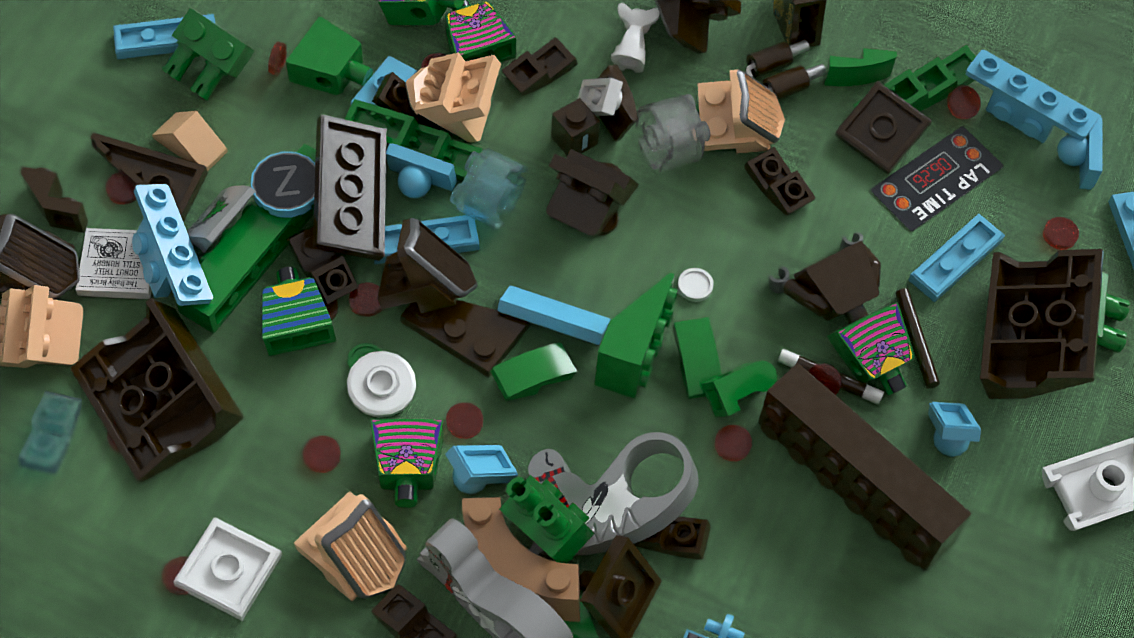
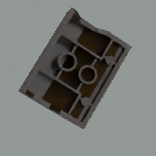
[980,249,1104,399]
[70,298,245,482]

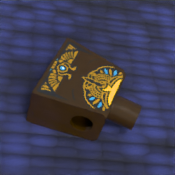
[773,0,827,47]

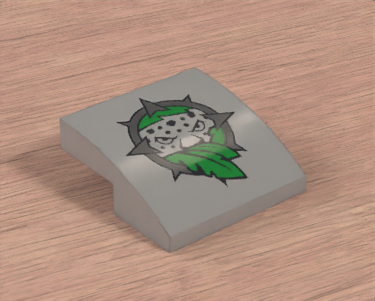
[187,186,256,253]

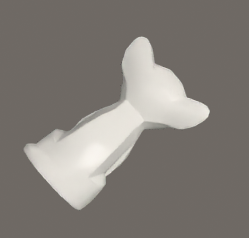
[611,3,660,73]

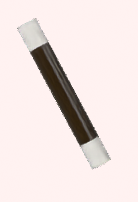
[778,349,884,405]

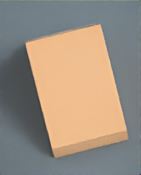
[152,111,228,172]

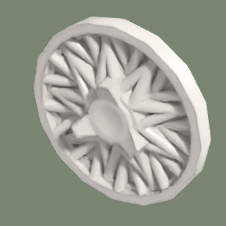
[347,351,416,418]

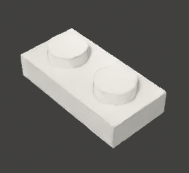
[578,78,623,116]

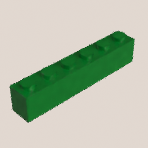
[175,143,316,334]

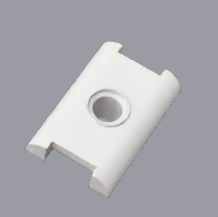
[1042,437,1134,531]

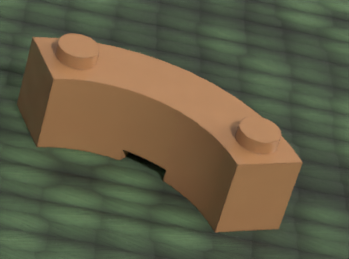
[462,497,580,622]

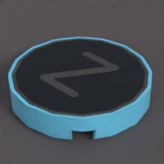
[251,151,315,218]

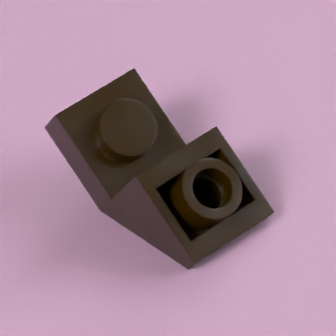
[20,166,88,233]
[286,225,359,304]

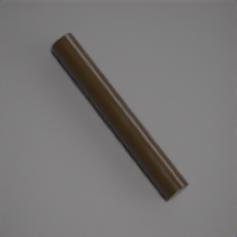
[895,288,940,389]

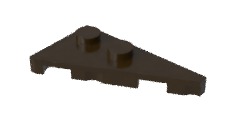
[90,132,208,223]

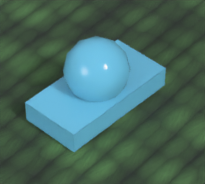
[1057,115,1102,190]
[386,143,457,199]
[928,402,981,457]
[445,445,518,494]

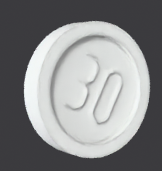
[678,268,714,302]

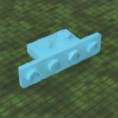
[965,50,1099,143]
[132,184,213,306]

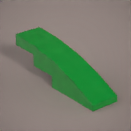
[853,44,976,111]
[345,99,485,184]

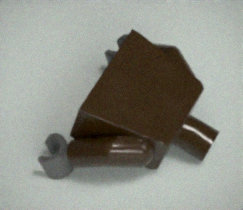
[768,232,881,324]

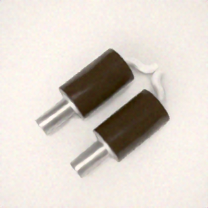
[746,40,826,100]

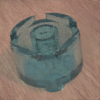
[450,148,528,230]

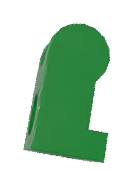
[701,360,777,417]

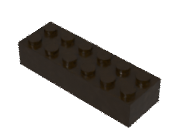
[758,363,972,572]

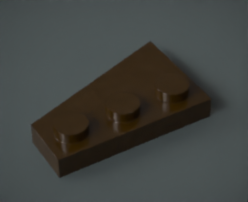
[400,300,530,378]

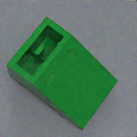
[594,272,678,399]

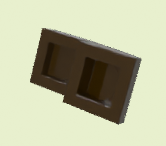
[501,37,578,96]
[598,64,637,142]
[371,584,458,638]

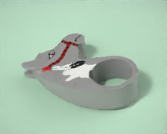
[528,432,698,559]
[416,518,573,638]

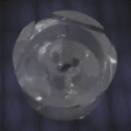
[636,94,710,172]

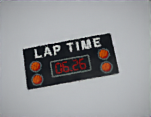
[871,126,1004,231]

